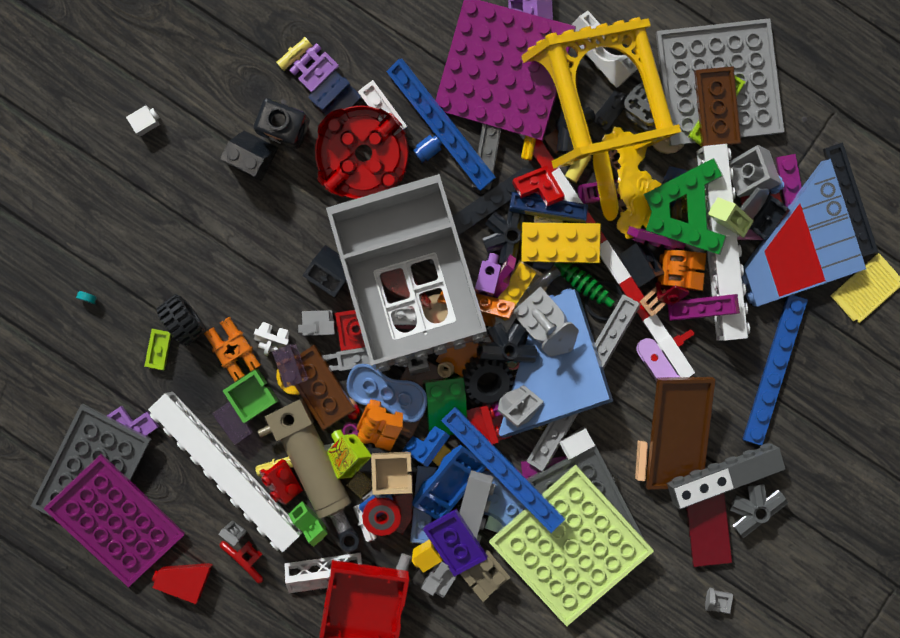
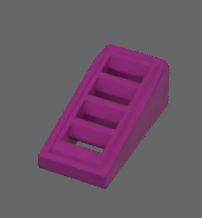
[577,179,620,204]

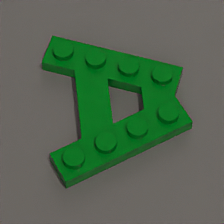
[644,158,727,255]

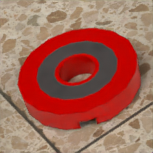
[362,497,401,536]

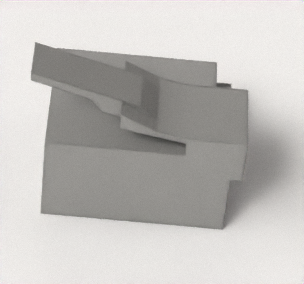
[298,310,335,335]
[421,561,457,598]

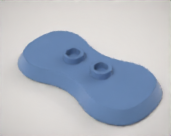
[347,364,427,423]
[462,470,526,527]

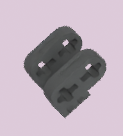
[624,82,656,132]

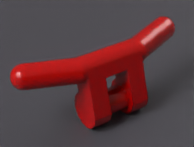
[220,541,263,583]

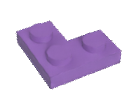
[107,406,159,436]

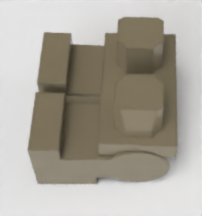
[460,550,511,602]

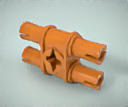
[204,317,261,382]

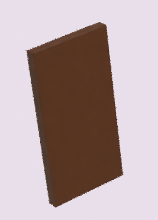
[645,377,716,490]

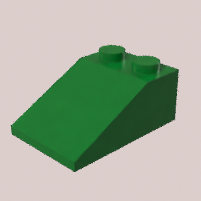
[422,375,467,435]

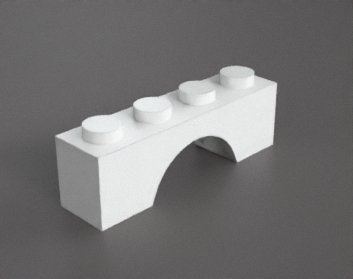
[572,11,637,88]

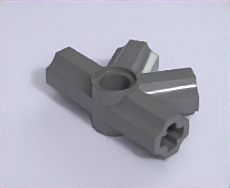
[730,484,789,538]

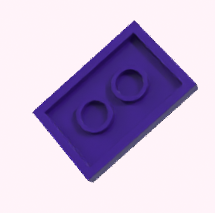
[423,509,488,577]

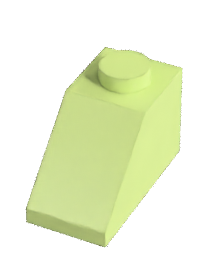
[708,197,753,238]

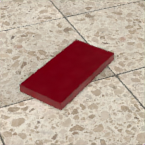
[686,493,732,567]

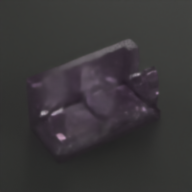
[212,402,252,446]

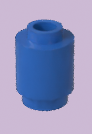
[413,135,442,162]

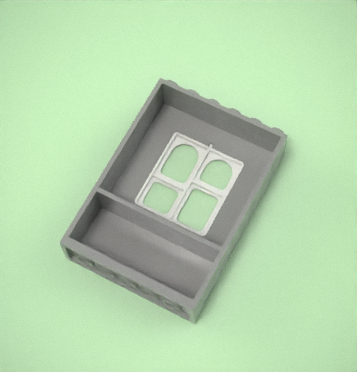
[326,174,488,372]

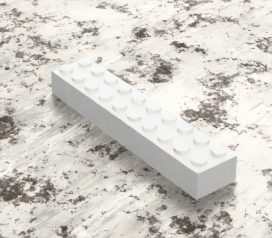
[696,144,750,340]
[148,392,302,552]

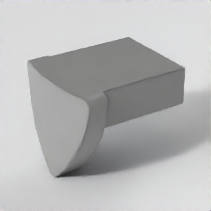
[705,588,733,613]

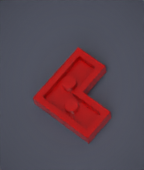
[512,165,565,206]

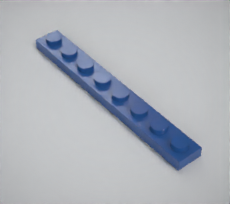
[386,59,496,191]
[743,295,808,445]
[441,407,566,533]

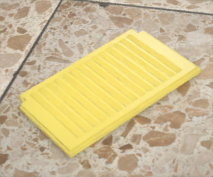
[831,253,900,323]

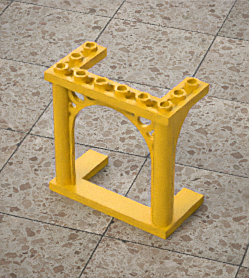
[521,17,681,169]

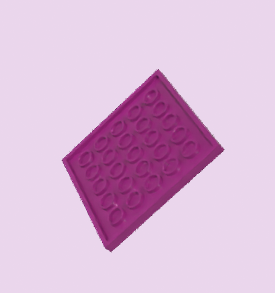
[435,0,576,141]

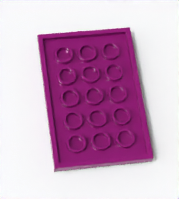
[44,454,185,587]

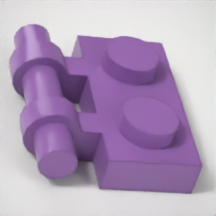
[289,43,339,93]

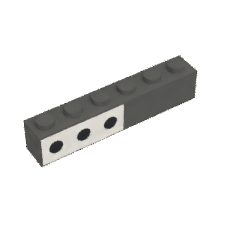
[667,443,785,509]

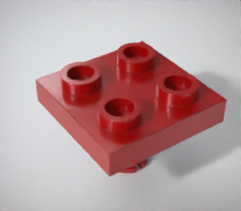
[335,310,365,351]

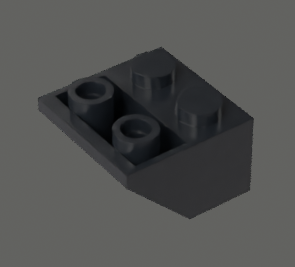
[302,245,347,298]

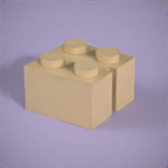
[371,452,413,495]

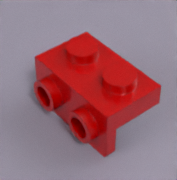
[259,459,303,504]

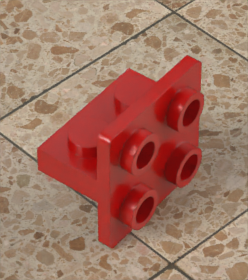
[467,401,512,444]

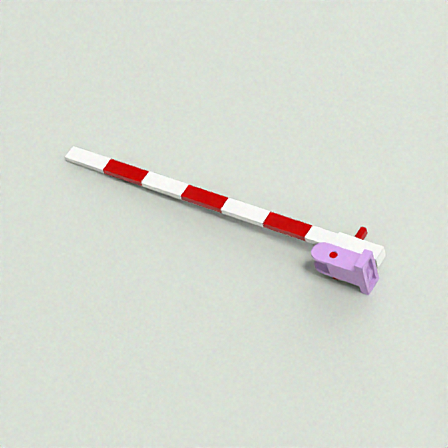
[519,134,695,382]

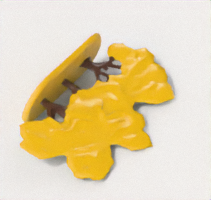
[593,126,661,239]

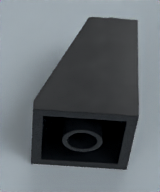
[220,130,278,182]

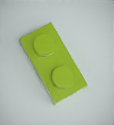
[144,329,172,370]

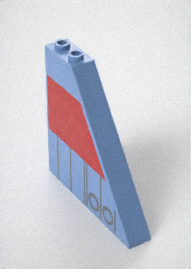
[741,159,866,306]

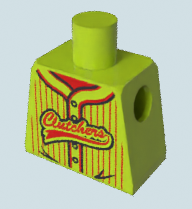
[328,430,371,479]

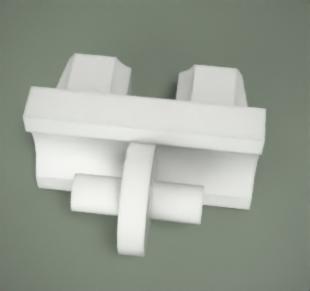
[254,322,289,356]

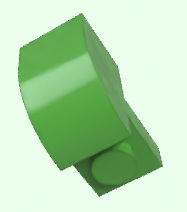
[288,501,328,547]

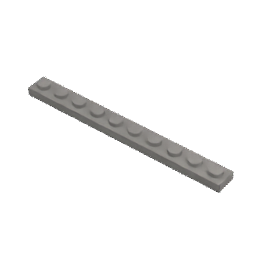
[527,294,641,472]

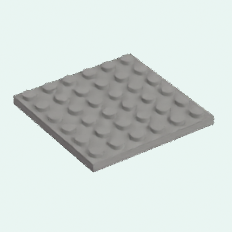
[656,18,784,146]

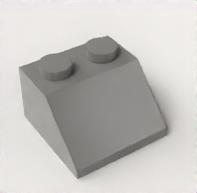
[729,145,781,197]

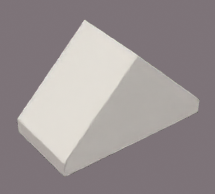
[559,426,595,460]

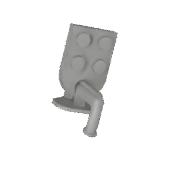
[513,287,579,356]

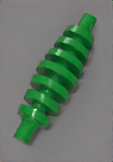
[554,263,615,308]

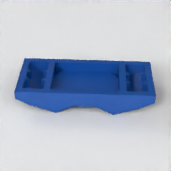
[412,445,486,520]

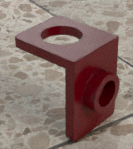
[655,281,689,306]

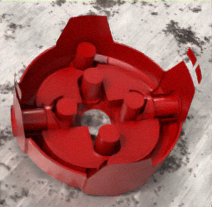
[315,106,409,199]

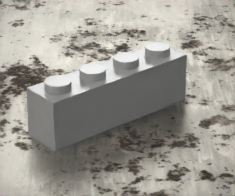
[460,470,496,544]

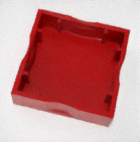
[319,560,409,638]

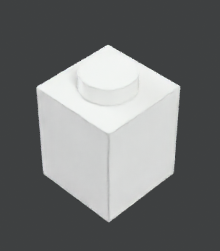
[126,106,160,136]

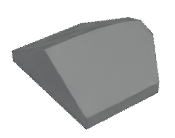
[498,385,544,428]

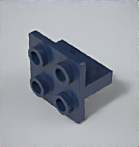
[309,71,361,116]

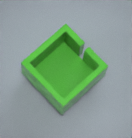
[223,369,279,423]

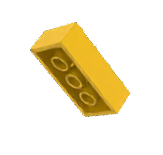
[521,222,601,263]

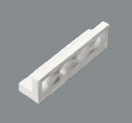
[285,553,362,593]

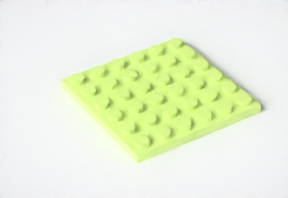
[489,465,654,626]

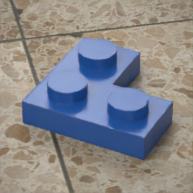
[402,426,450,467]

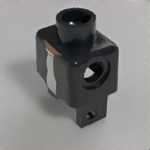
[253,98,310,149]

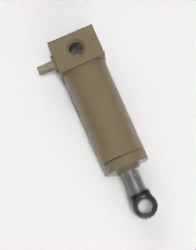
[258,398,360,552]

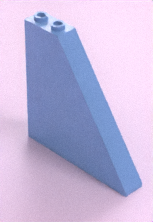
[499,289,613,438]

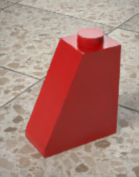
[152,563,213,604]

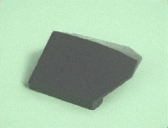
[741,188,770,219]

